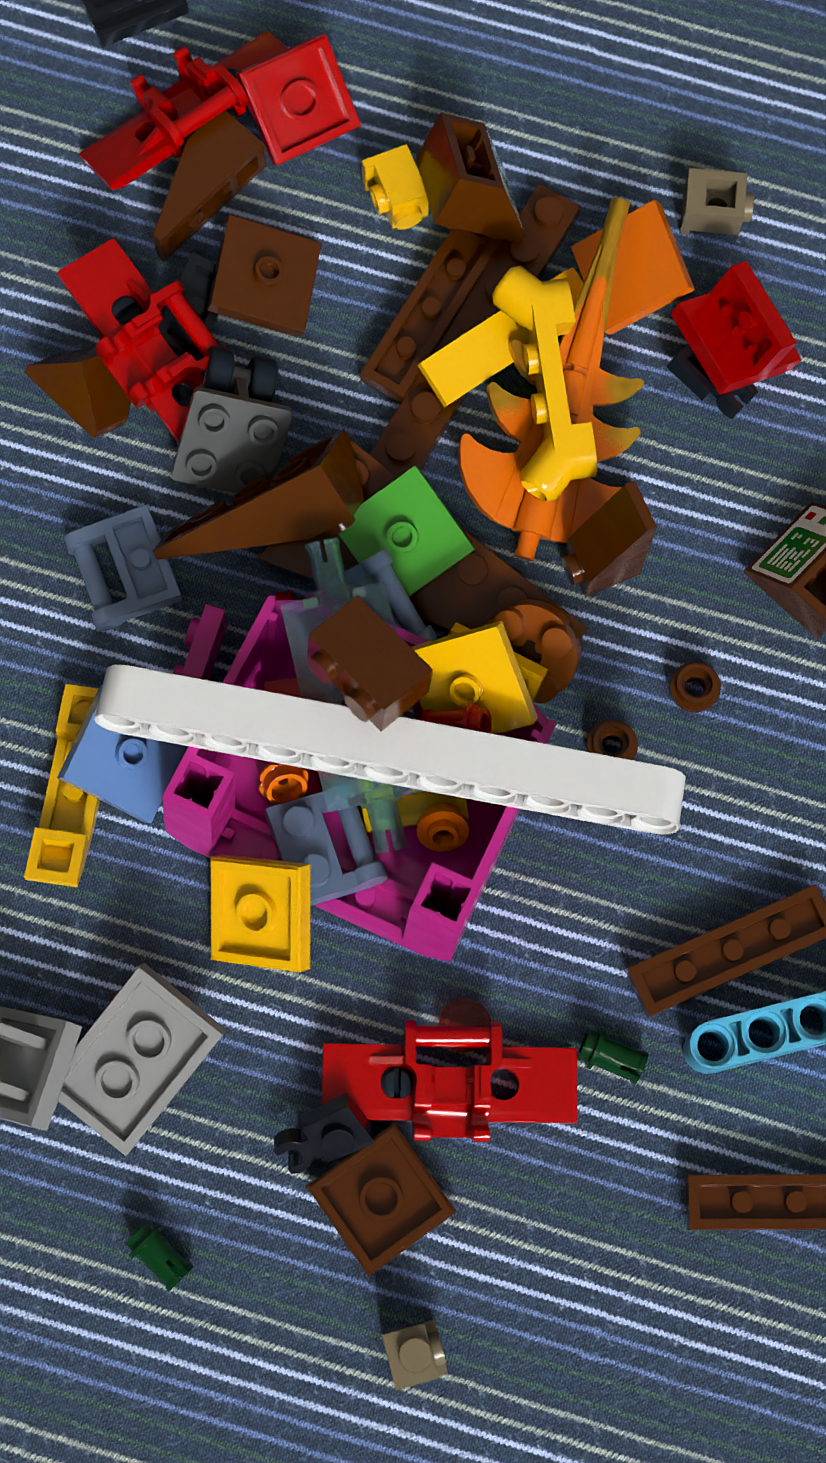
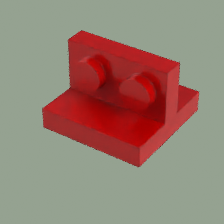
[670,261,802,395]

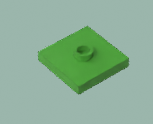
[338,465,476,609]

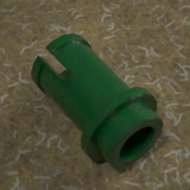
[577,1028,649,1084]
[125,1220,194,1292]

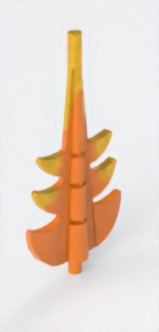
[458,197,644,561]

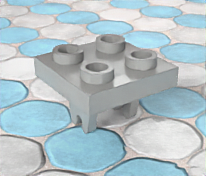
[0,1006,82,1131]

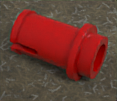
[420,703,492,734]

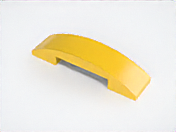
[417,267,583,408]
[24,684,100,887]

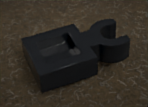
[667,344,758,419]
[274,1093,375,1174]

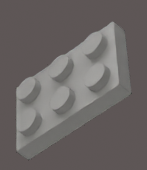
[58,963,227,1156]

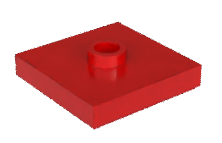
[235,33,361,166]

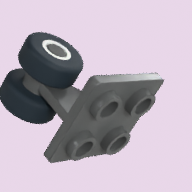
[171,346,293,493]

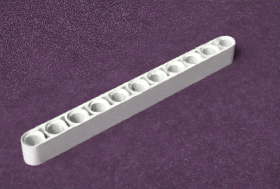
[94,665,686,834]

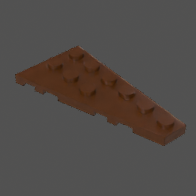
[258,439,589,661]

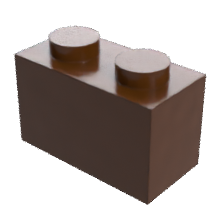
[307,595,433,732]

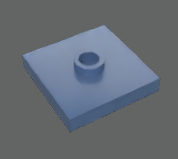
[57,685,187,823]

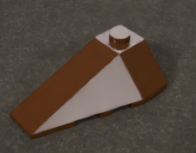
[152,429,364,560]

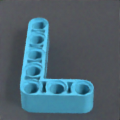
[683,991,826,1074]

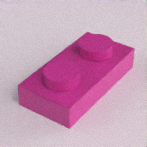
[173,604,228,681]

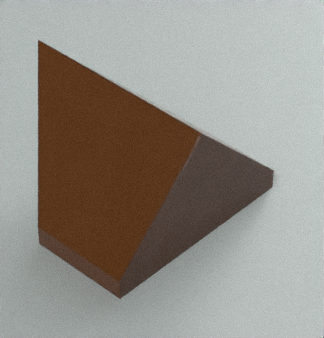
[24,346,131,438]

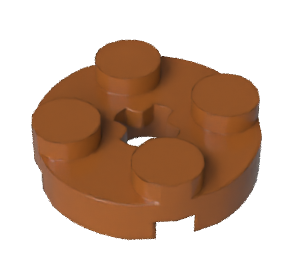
[484,599,581,704]

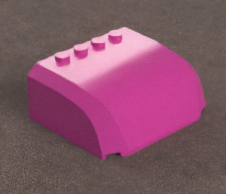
[162,595,556,962]

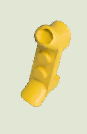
[492,265,597,501]

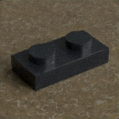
[158,252,218,361]

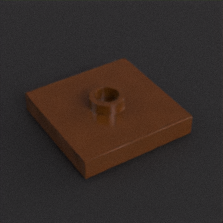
[207,214,322,338]
[306,1123,457,1276]

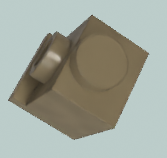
[679,168,754,235]
[382,1319,448,1390]

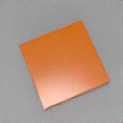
[571,199,695,335]

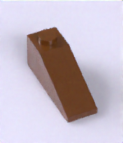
[153,111,266,262]
[561,480,657,597]

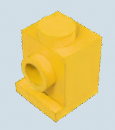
[362,144,429,230]

